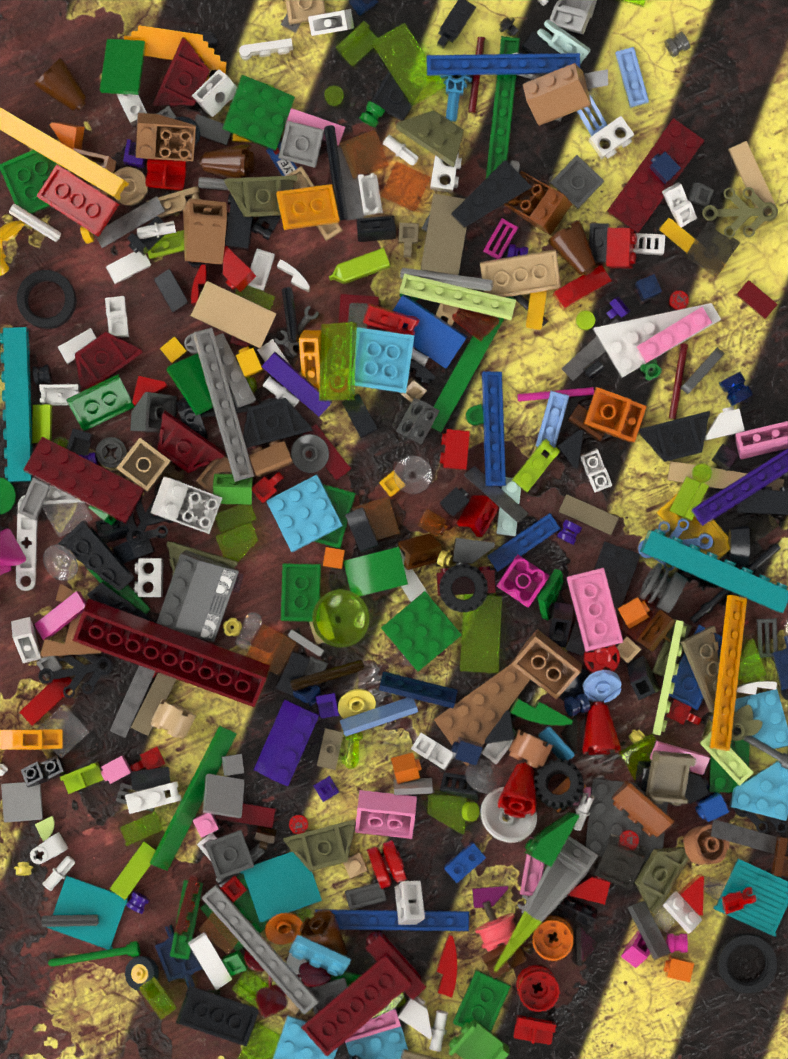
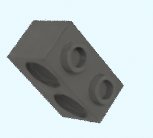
[396,398,440,445]

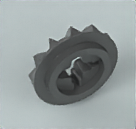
[96,437,127,468]

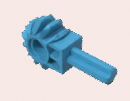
[440,75,472,122]

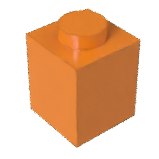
[618,597,650,629]
[391,752,422,784]
[663,956,694,983]

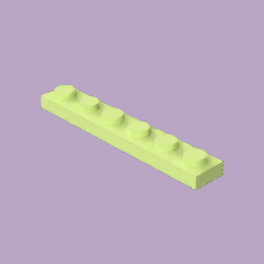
[399,274,516,320]
[653,620,687,735]

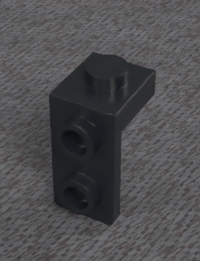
[127,216,166,256]
[177,398,208,439]

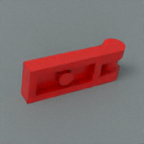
[363,303,420,336]

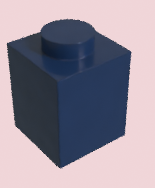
[649,152,681,184]
[635,274,662,302]
[451,737,483,766]

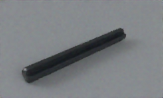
[324,125,348,221]

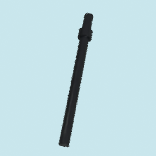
[690,543,781,624]

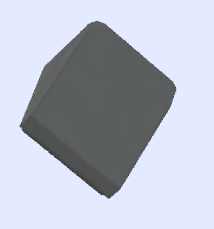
[687,182,714,207]

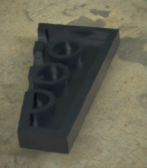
[451,160,532,228]
[56,520,135,591]
[87,581,157,623]

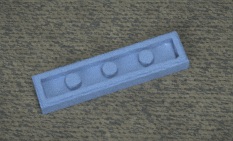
[340,697,418,736]

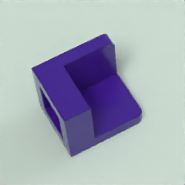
[123,139,145,168]
[316,693,339,718]

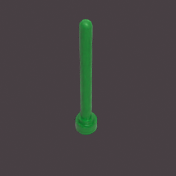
[48,941,140,967]

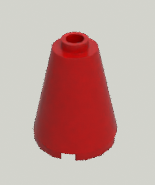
[582,702,621,755]
[498,762,536,818]

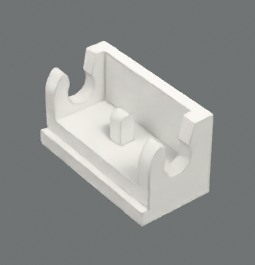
[358,173,383,216]
[40,384,81,405]

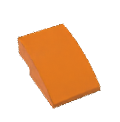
[584,387,647,442]

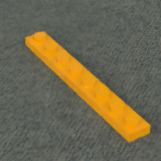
[710,595,747,751]

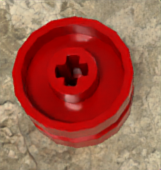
[367,840,407,889]

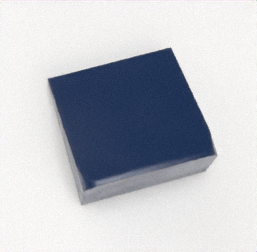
[349,0,378,16]

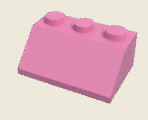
[355,790,417,839]

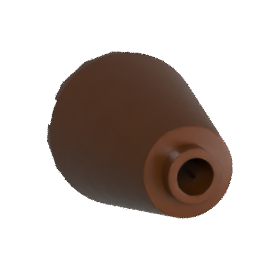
[34,58,87,111]
[200,144,254,178]
[548,220,596,276]
[300,909,348,957]

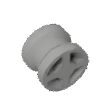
[184,334,198,354]

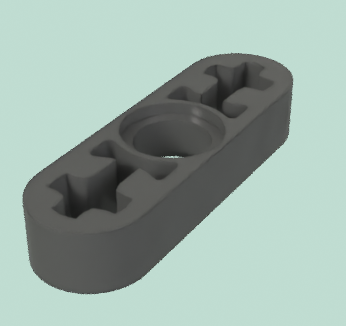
[681,347,725,395]

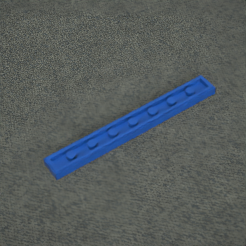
[426,53,580,76]
[315,909,469,931]

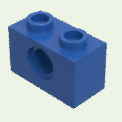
[695,792,729,822]
[444,841,486,883]

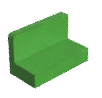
[213,474,253,505]

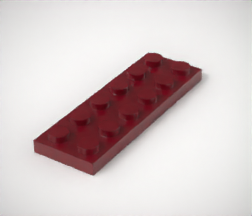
[607,118,704,233]
[23,437,144,524]
[301,954,413,1056]

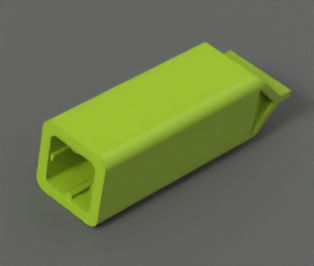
[329,248,390,284]

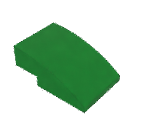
[343,547,408,598]
[509,698,573,725]

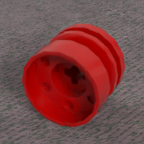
[516,964,560,1012]

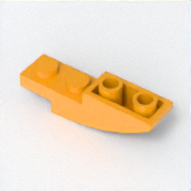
[0,729,63,750]

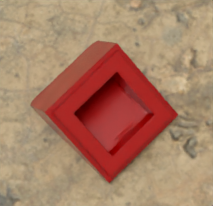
[220,875,247,903]

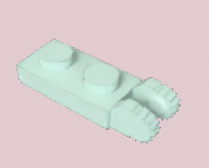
[537,20,591,64]

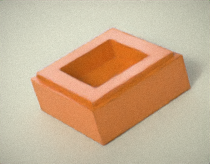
[323,547,345,569]

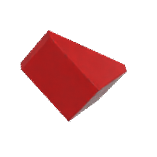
[132,376,168,406]
[679,874,704,915]

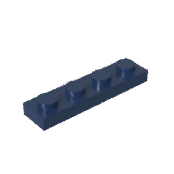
[379,671,458,708]

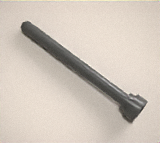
[710,715,788,770]

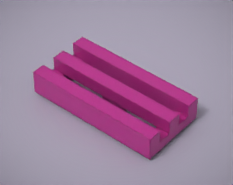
[483,218,518,259]

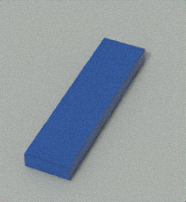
[487,513,561,572]

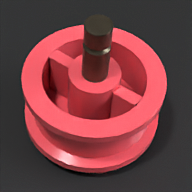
[475,901,516,951]

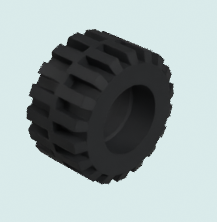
[439,564,488,612]
[534,759,584,810]

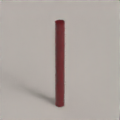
[468,37,485,114]
[668,343,688,420]

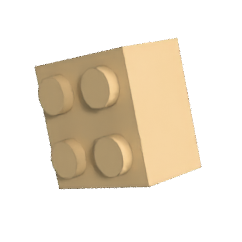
[116,438,171,493]

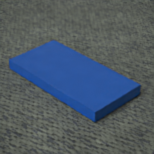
[393,294,467,369]
[669,624,722,710]

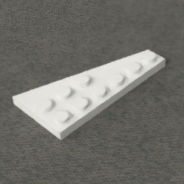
[593,303,721,378]

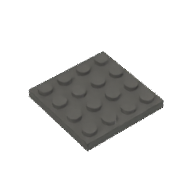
[585,778,668,862]

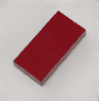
[736,280,778,320]

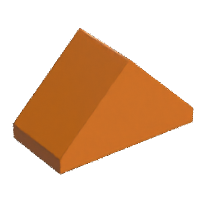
[49,122,85,150]

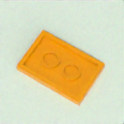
[276,184,340,230]

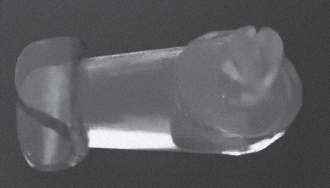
[235,612,262,650]

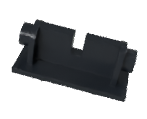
[556,896,597,926]

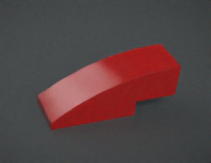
[19,677,72,726]
[436,933,457,998]

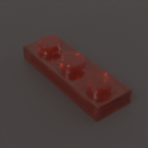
[174,875,201,936]

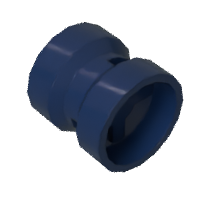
[564,693,590,717]

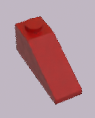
[553,265,612,311]

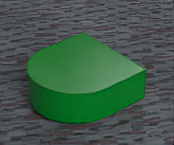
[466,404,483,426]

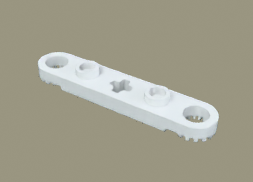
[16,495,38,591]

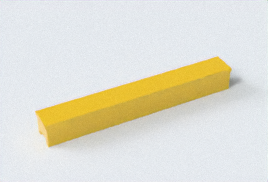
[0,108,129,200]

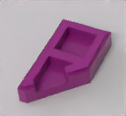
[472,885,508,908]

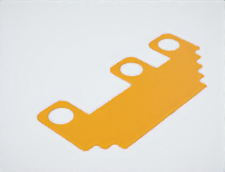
[124,25,227,81]

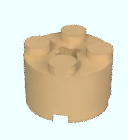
[151,699,196,739]

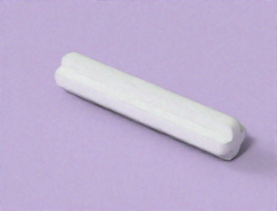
[9,204,61,242]

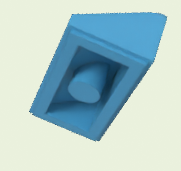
[538,726,575,761]

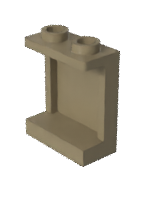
[646,750,696,806]

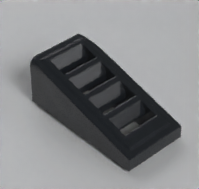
[440,772,483,801]

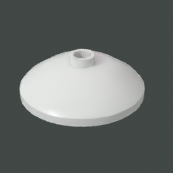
[481,787,537,843]

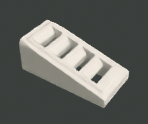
[633,233,665,255]

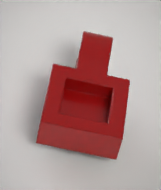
[252,472,284,503]
[666,699,701,725]
[130,746,166,771]
[722,887,756,914]

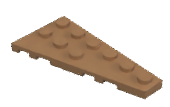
[434,663,530,766]

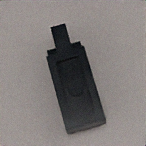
[437,0,476,49]

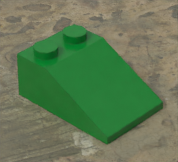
[525,812,580,867]

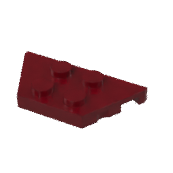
[152,37,210,106]
[75,331,143,392]
[157,411,225,473]

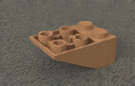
[136,113,196,161]
[183,199,227,264]

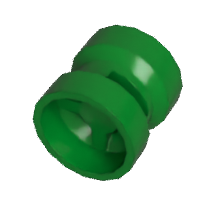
[359,101,385,128]

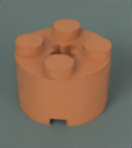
[509,729,553,769]
[683,825,730,865]

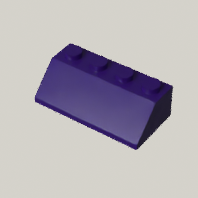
[254,699,319,786]

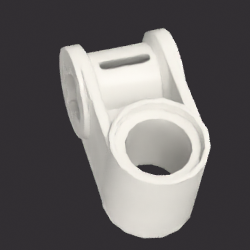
[30,832,69,864]

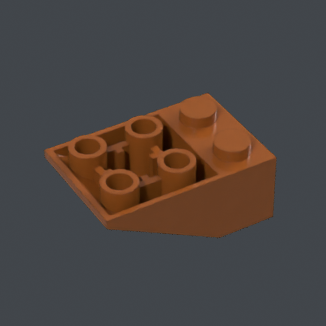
[503,171,572,236]

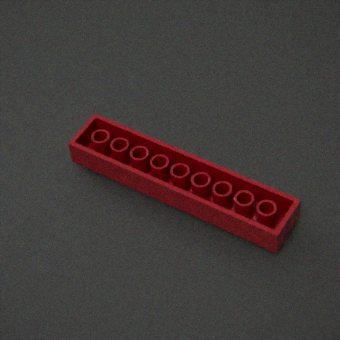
[72,598,270,707]

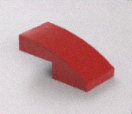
[191,265,207,306]

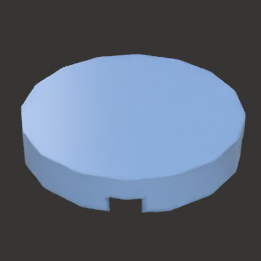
[583,670,622,703]

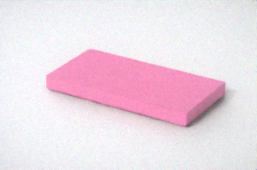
[566,568,623,652]

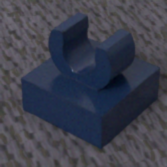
[293,685,321,706]

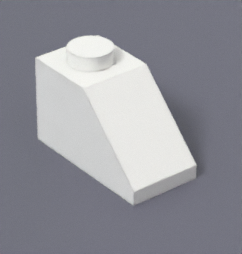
[308,9,354,36]
[704,406,745,441]
[11,617,42,663]
[398,996,432,1039]

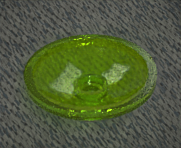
[312,590,369,647]

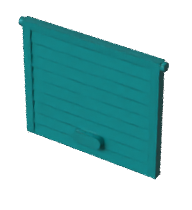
[241,851,322,923]
[713,859,788,937]
[47,875,128,949]

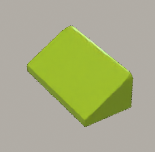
[32,404,52,443]

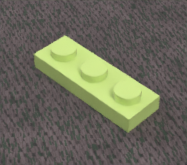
[700,731,754,786]

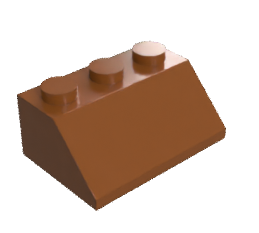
[611,780,674,837]

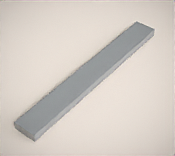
[193,328,254,482]
[202,884,319,1015]

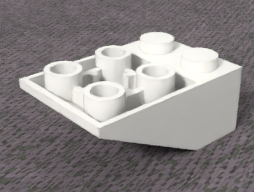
[151,477,222,534]

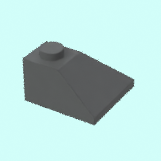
[130,392,177,433]
[453,538,495,565]

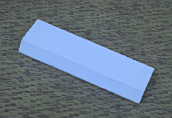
[615,47,649,108]
[535,391,569,448]

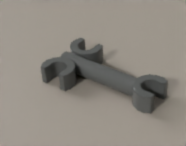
[274,306,319,356]

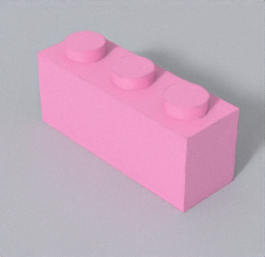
[736,421,788,460]

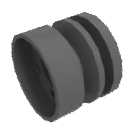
[639,563,687,613]

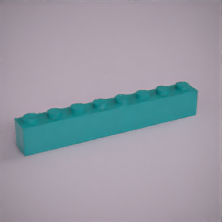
[0,327,34,482]
[640,529,788,613]

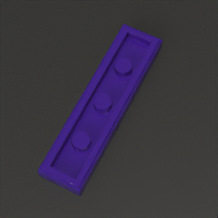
[261,351,332,417]

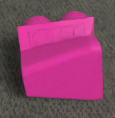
[0,528,26,576]
[496,554,550,607]

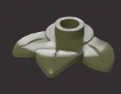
[731,705,763,741]

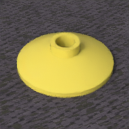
[338,689,376,719]

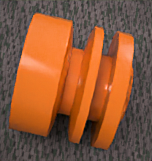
[533,915,573,961]

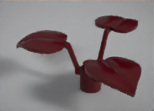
[244,949,331,1018]

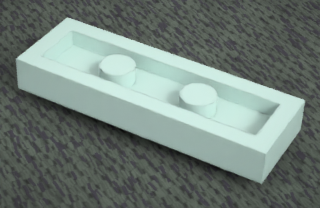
[496,477,521,536]

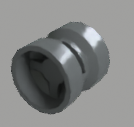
[664,31,690,57]

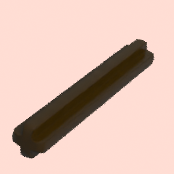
[290,660,364,691]

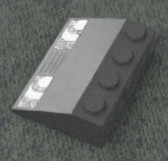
[157,550,239,642]

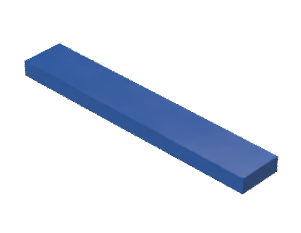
[482,371,506,486]

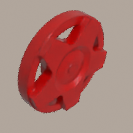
[584,645,620,673]

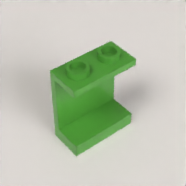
[448,1019,510,1059]

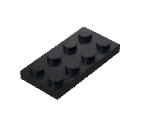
[176,985,259,1046]

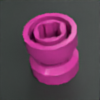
[666,933,688,953]

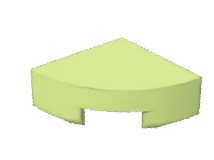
[35,816,55,842]

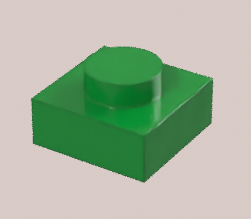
[221,950,249,976]

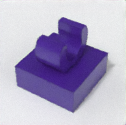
[606,296,630,319]
[313,776,339,802]

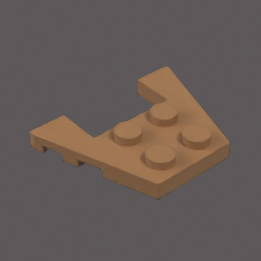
[40,584,102,657]

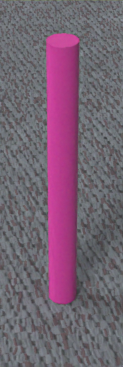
[517,387,594,402]

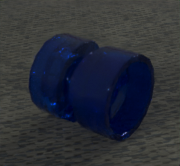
[719,371,753,407]

